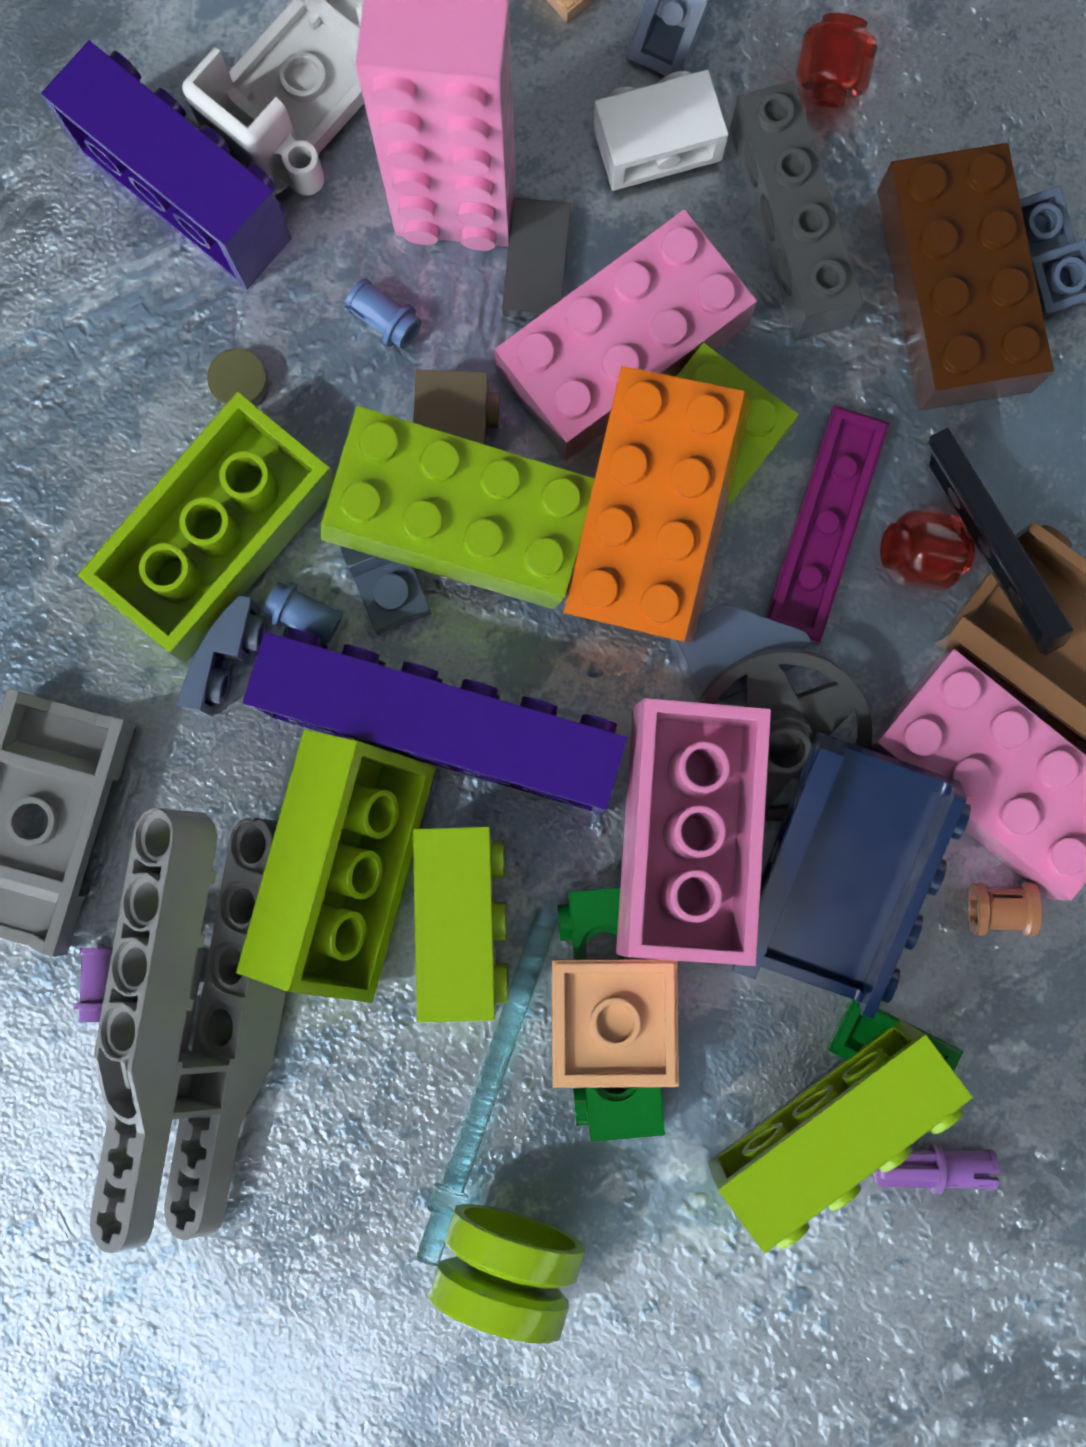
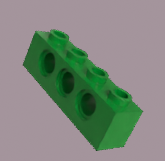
[557,887,665,1142]

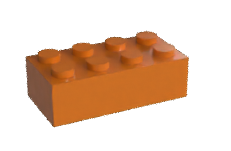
[564,365,751,643]

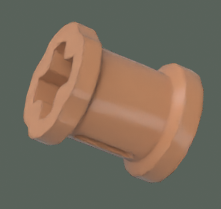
[967,882,1042,936]

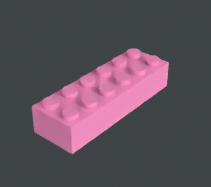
[356,0,516,251]

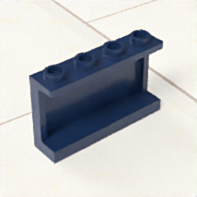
[732,731,971,1019]

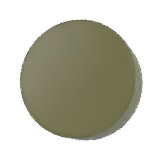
[207,348,269,406]

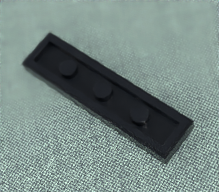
[924,427,1073,655]

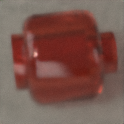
[796,13,878,109]
[880,510,975,591]

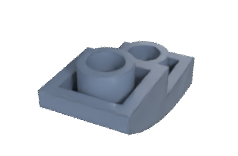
[1020,185,1086,315]
[177,595,266,717]

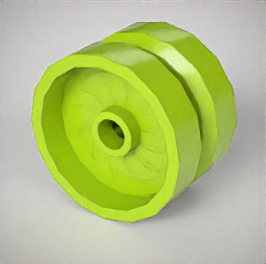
[428,1204,585,1344]

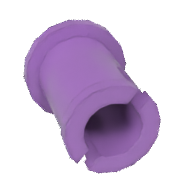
[73,948,113,1022]

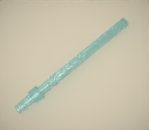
[415,908,558,1266]

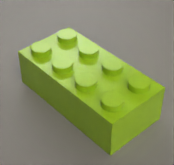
[77,391,335,663]
[321,405,595,609]
[236,729,436,1003]
[707,1019,973,1254]

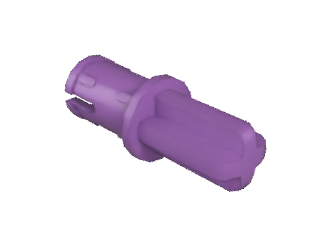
[873,1144,1000,1194]

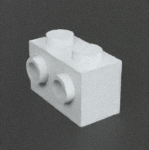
[593,69,728,191]

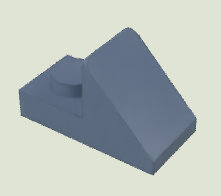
[626,0,713,76]
[340,546,431,635]

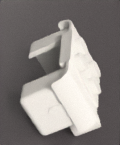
[182,0,364,195]

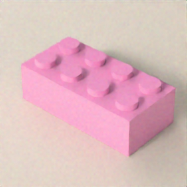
[494,209,758,461]
[870,649,1086,901]
[616,698,771,966]

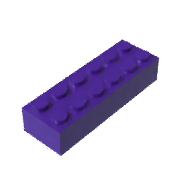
[242,627,628,815]

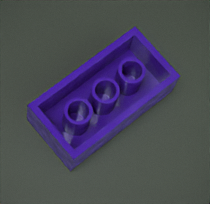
[41,40,292,289]

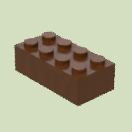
[877,143,1054,411]

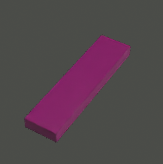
[765,405,890,645]

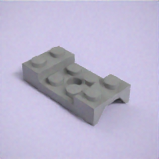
[0,688,136,957]

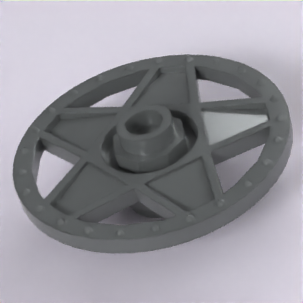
[698,648,873,821]

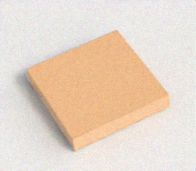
[552,959,679,1088]

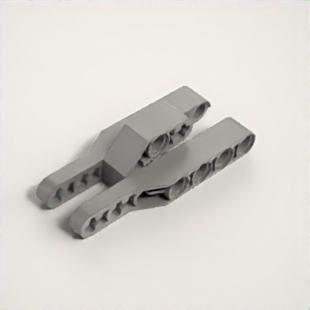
[90,808,286,1254]

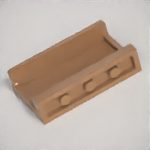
[935,522,1086,755]

